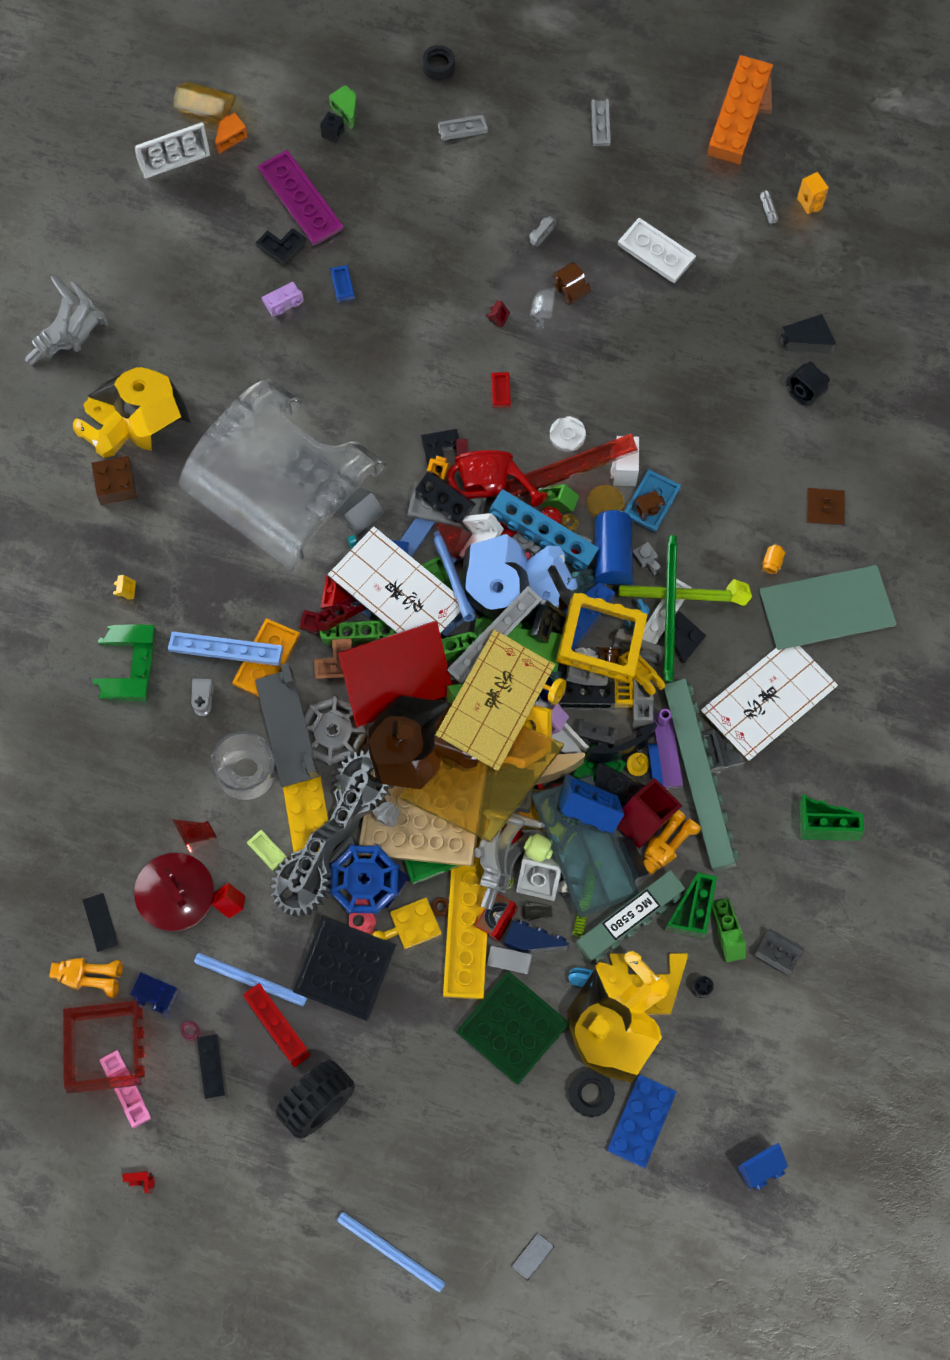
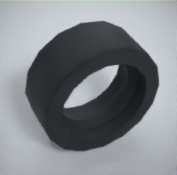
[423,45,455,80]

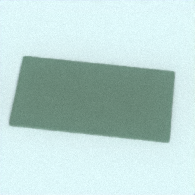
[759,565,897,650]

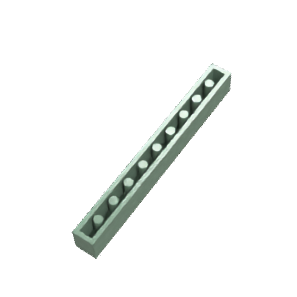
[664,678,739,872]

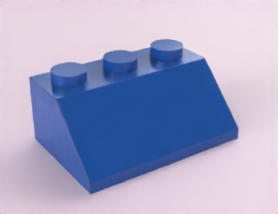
[558,775,624,834]

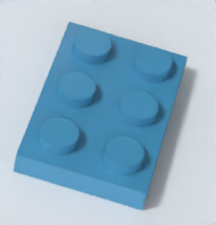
[624,469,681,533]

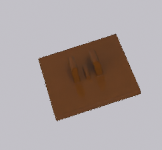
[807,488,845,525]

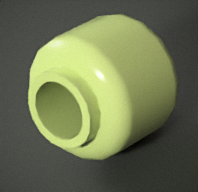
[523,833,553,863]

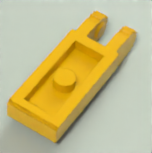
[617,651,665,695]

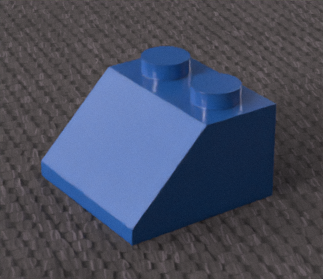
[737,1143,788,1190]

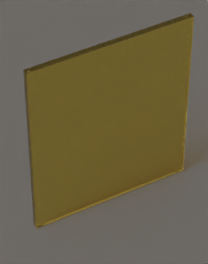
[400,725,564,843]

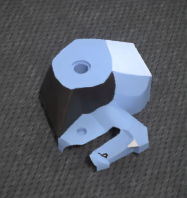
[462,534,578,622]

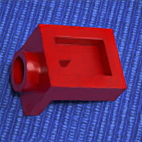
[123,1171,155,1194]

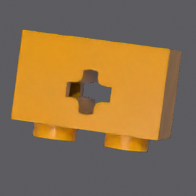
[797,172,829,214]

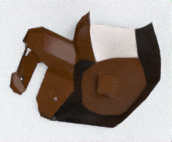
[367,695,479,790]

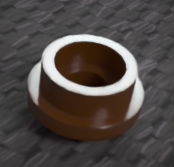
[431,897,449,917]

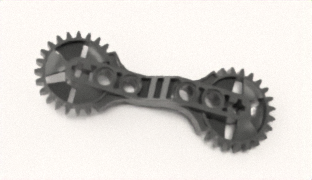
[271,750,394,917]

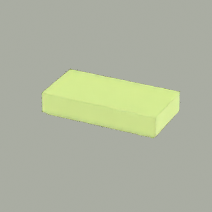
[246,830,287,872]

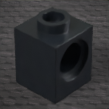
[320,111,345,143]

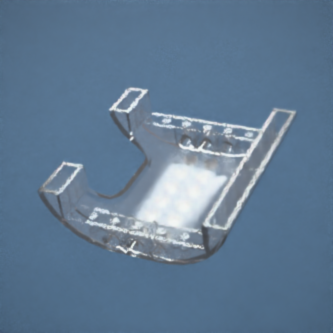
[179,379,387,571]

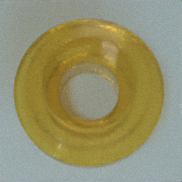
[561,514,579,532]

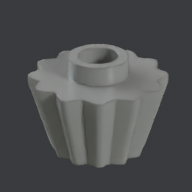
[372,801,400,828]

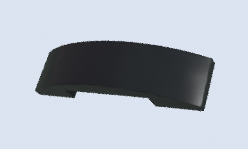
[586,722,657,763]

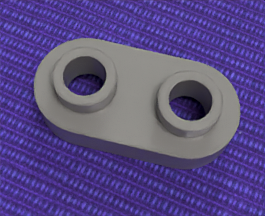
[529,216,557,247]

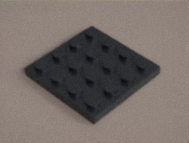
[293,916,397,1021]

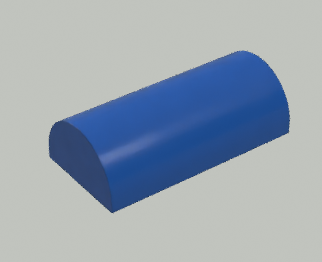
[595,510,633,585]

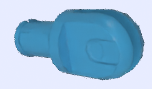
[568,967,594,987]

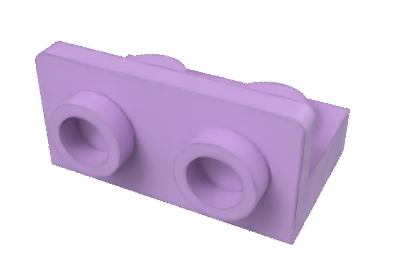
[262,282,304,317]

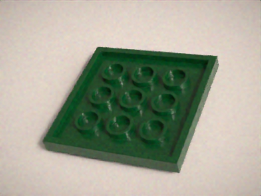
[456,970,569,1086]

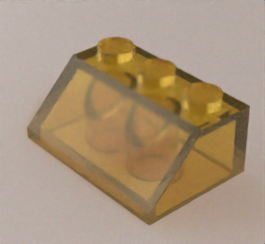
[173,82,236,122]

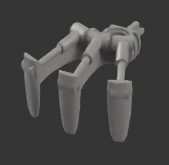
[25,276,108,366]
[474,810,559,910]

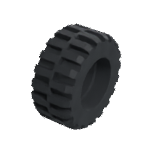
[276,1060,355,1139]

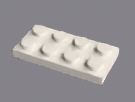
[617,218,696,284]

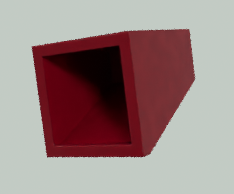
[617,778,683,849]

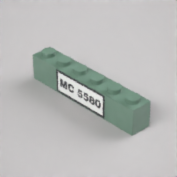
[576,870,686,964]

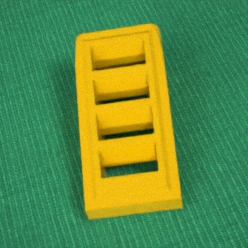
[614,679,634,708]

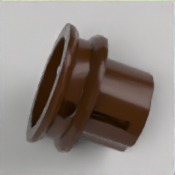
[596,647,621,664]

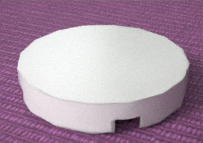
[550,416,586,452]

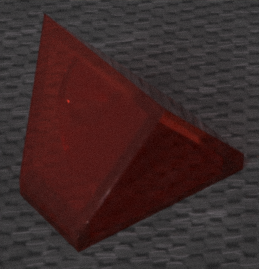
[436,523,472,559]
[172,819,217,852]

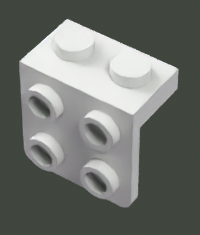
[459,513,504,558]

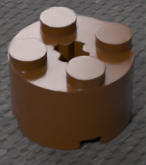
[552,262,591,305]

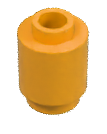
[762,545,786,574]

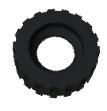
[569,1070,615,1118]

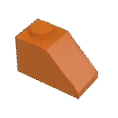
[215,113,248,154]

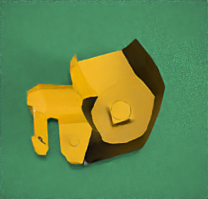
[73,367,190,458]
[567,950,670,1083]

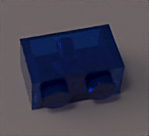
[130,972,180,1014]

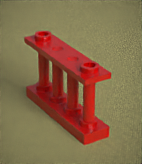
[243,983,311,1068]

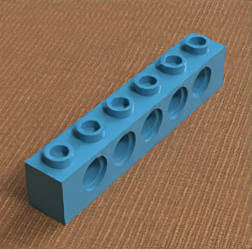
[488,489,599,572]

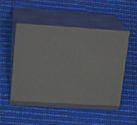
[333,487,385,537]

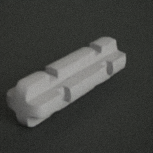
[760,191,779,224]

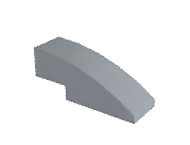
[633,678,654,729]

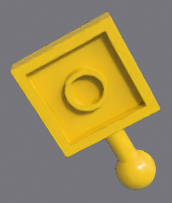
[372,897,442,950]

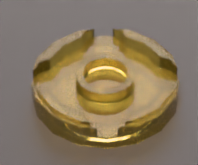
[587,485,624,518]

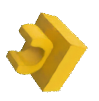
[113,575,136,600]

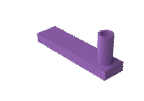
[653,709,683,789]

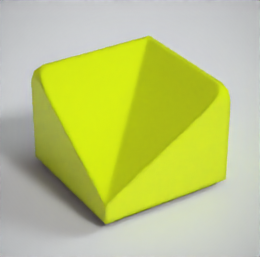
[726,579,752,606]

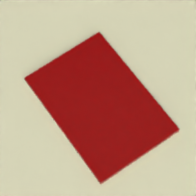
[338,621,452,727]

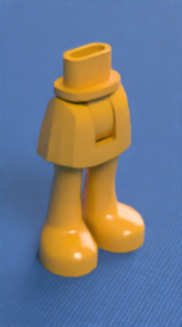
[643,810,702,875]
[49,958,123,998]

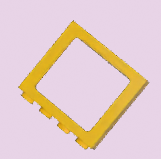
[556,593,648,683]

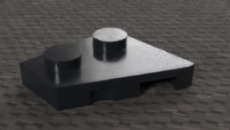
[675,610,706,663]

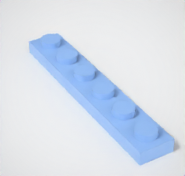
[168,632,284,666]

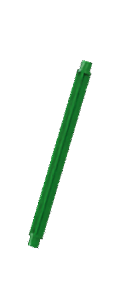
[663,535,678,683]

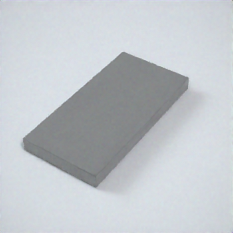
[407,481,487,530]

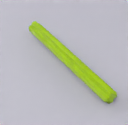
[619,585,732,602]

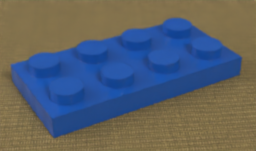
[607,1074,677,1169]

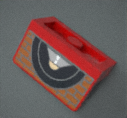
[475,894,518,942]

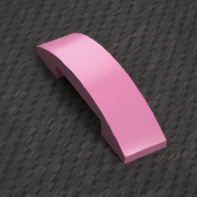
[99,1050,152,1129]

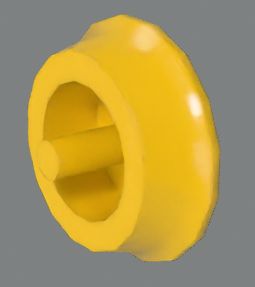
[626,752,649,776]

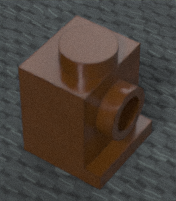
[634,490,665,522]

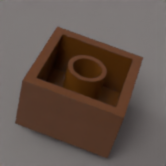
[92,456,137,505]

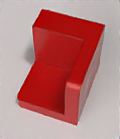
[212,883,245,918]

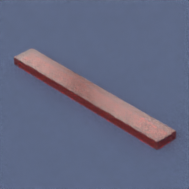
[496,433,638,498]

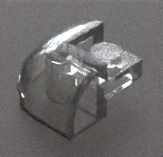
[529,287,556,330]

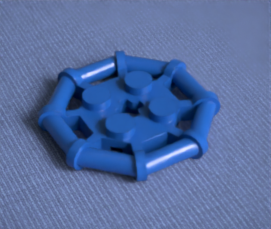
[329,844,400,915]

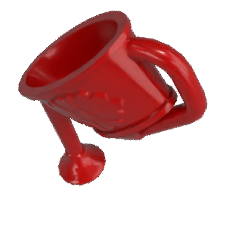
[447,450,548,507]

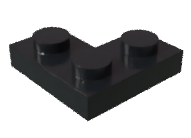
[256,228,306,265]
[421,429,459,469]
[531,599,566,643]

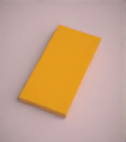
[232,618,300,697]

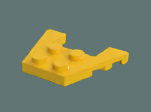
[609,953,688,1015]

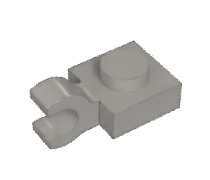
[512,532,541,556]
[632,542,661,576]

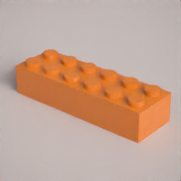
[707,55,773,165]

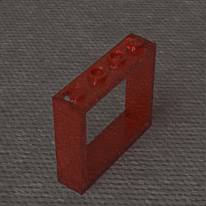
[63,1001,145,1094]

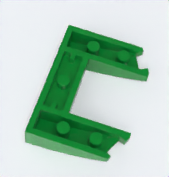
[93,624,156,702]

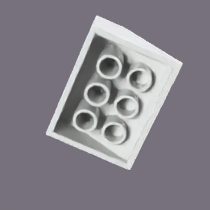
[135,122,210,179]

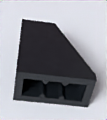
[779,314,836,354]

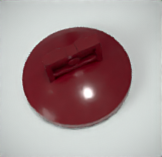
[134,853,214,932]

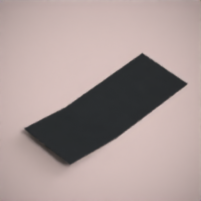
[82,893,118,952]

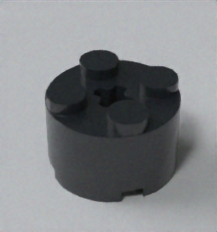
[786,361,830,406]

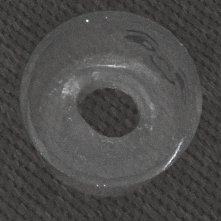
[211,731,277,800]

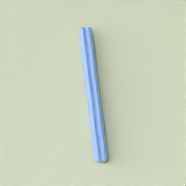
[194,953,307,1006]
[337,1212,445,1292]

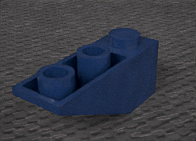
[504,920,569,953]

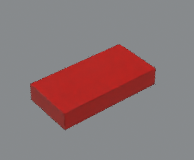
[491,372,511,408]

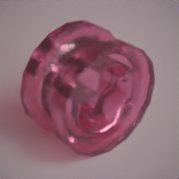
[181,1021,200,1041]

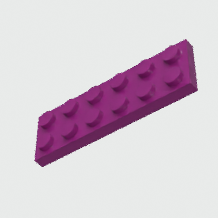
[257,150,343,246]

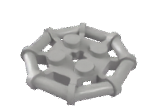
[304,696,368,766]

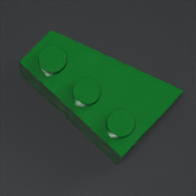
[799,794,864,841]
[665,872,717,939]

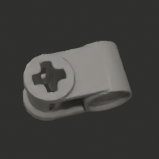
[191,678,214,717]

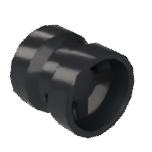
[692,976,714,999]

